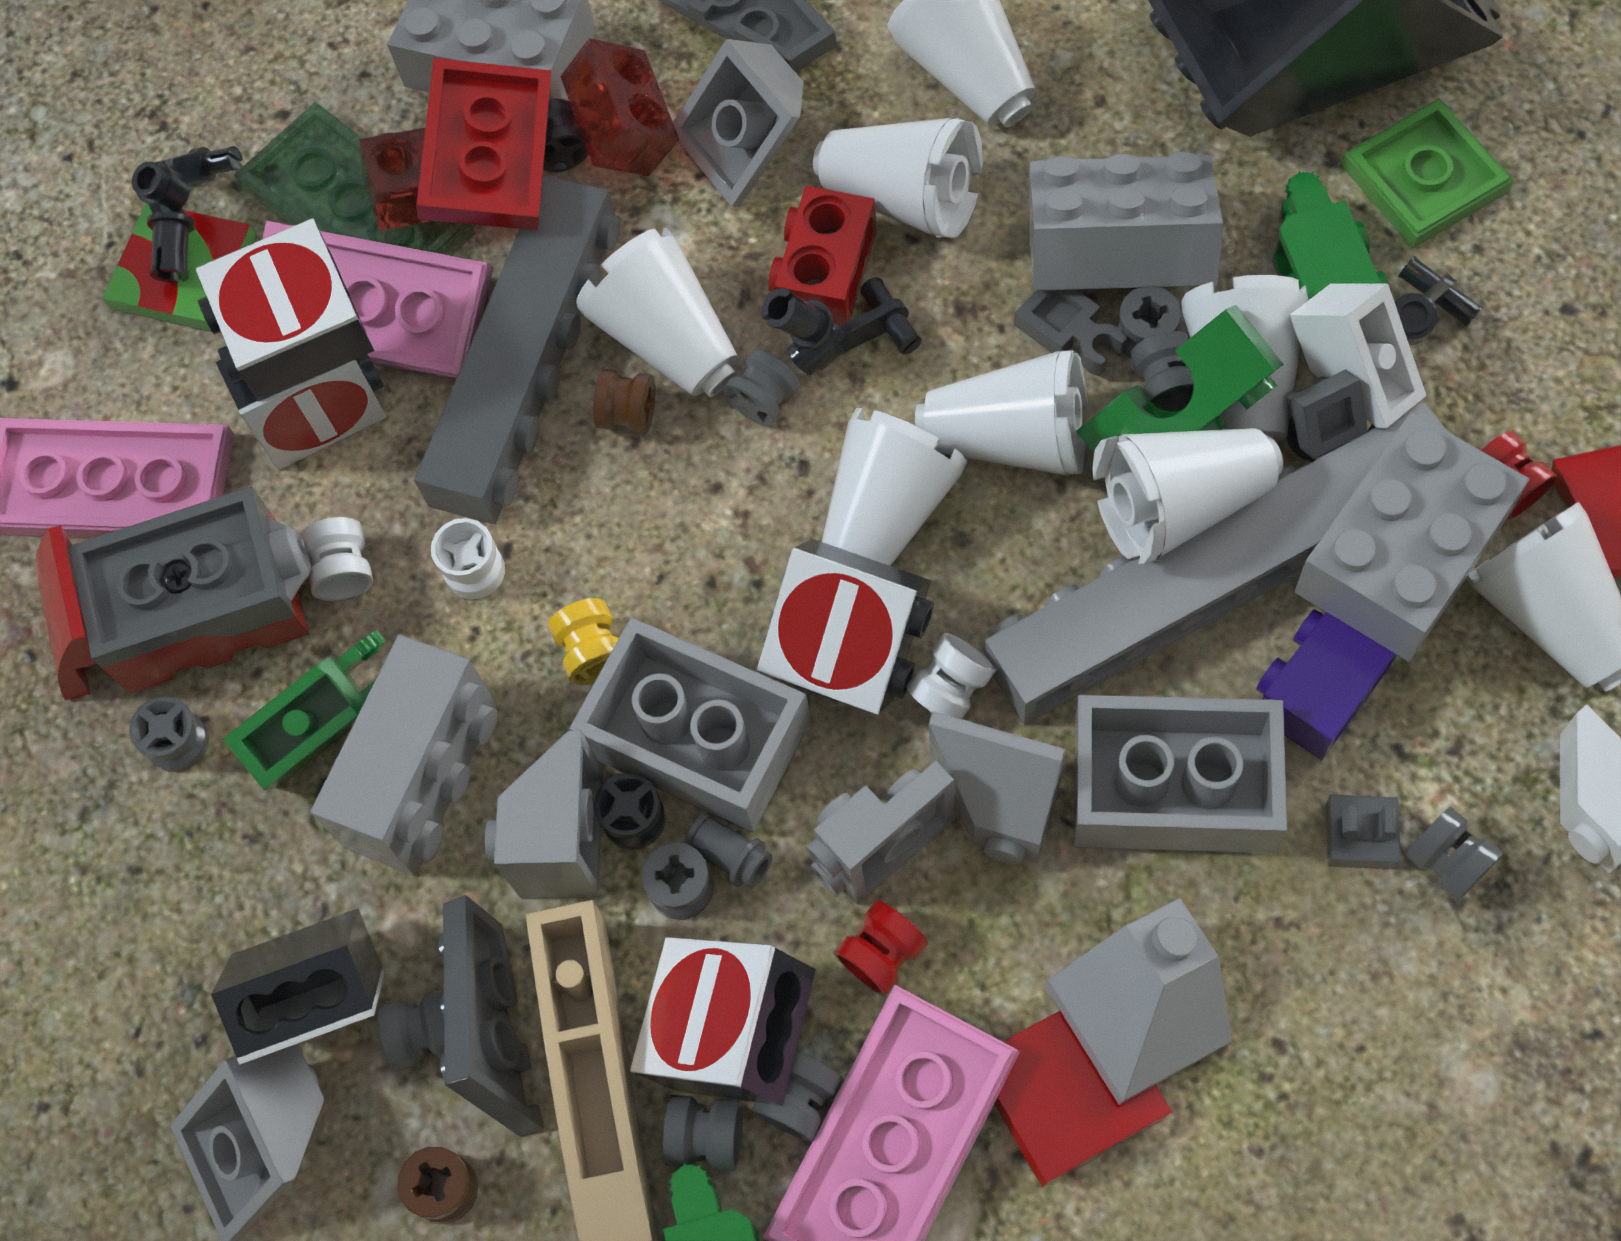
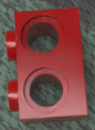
[768,185,877,326]

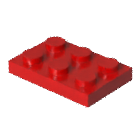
[417,58,551,231]

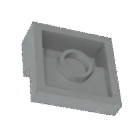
[805,760,955,905]

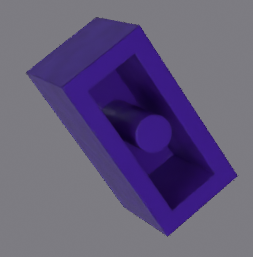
[1256,609,1398,761]

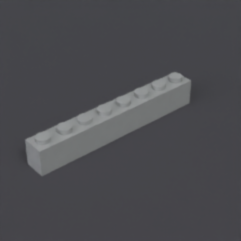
[985,401,1448,725]

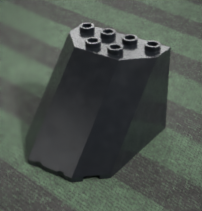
[1148,0,1503,137]

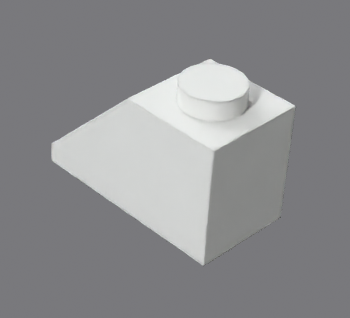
[1290,284,1427,429]
[1560,705,1621,874]

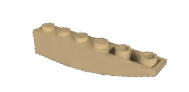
[525,900,657,1241]

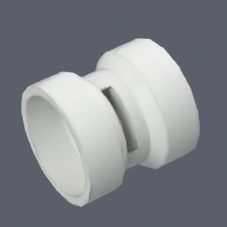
[301,517,373,601]
[431,518,505,600]
[906,633,997,719]

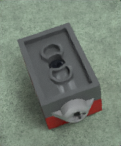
[67,486,311,694]

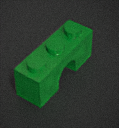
[1076,305,1284,453]

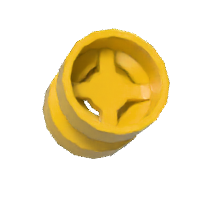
[548,598,619,685]

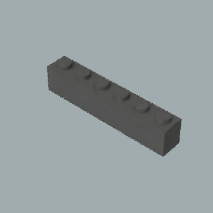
[414,175,620,525]

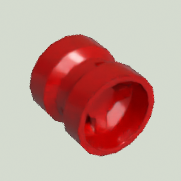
[1481,430,1558,520]
[833,900,928,996]

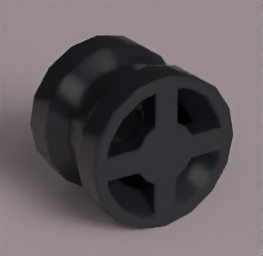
[543,99,591,172]
[594,772,666,850]

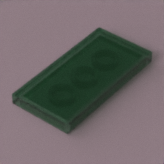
[234,101,475,256]

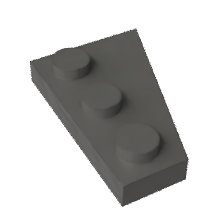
[658,0,837,72]
[439,895,544,1137]

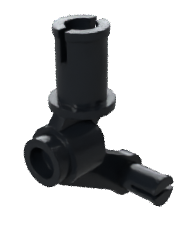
[132,146,243,283]
[1395,255,1483,345]
[762,277,922,375]

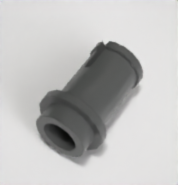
[685,813,772,888]

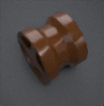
[593,369,656,435]
[397,1147,478,1224]

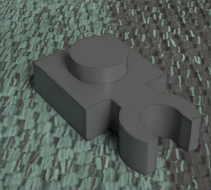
[1014,289,1127,376]

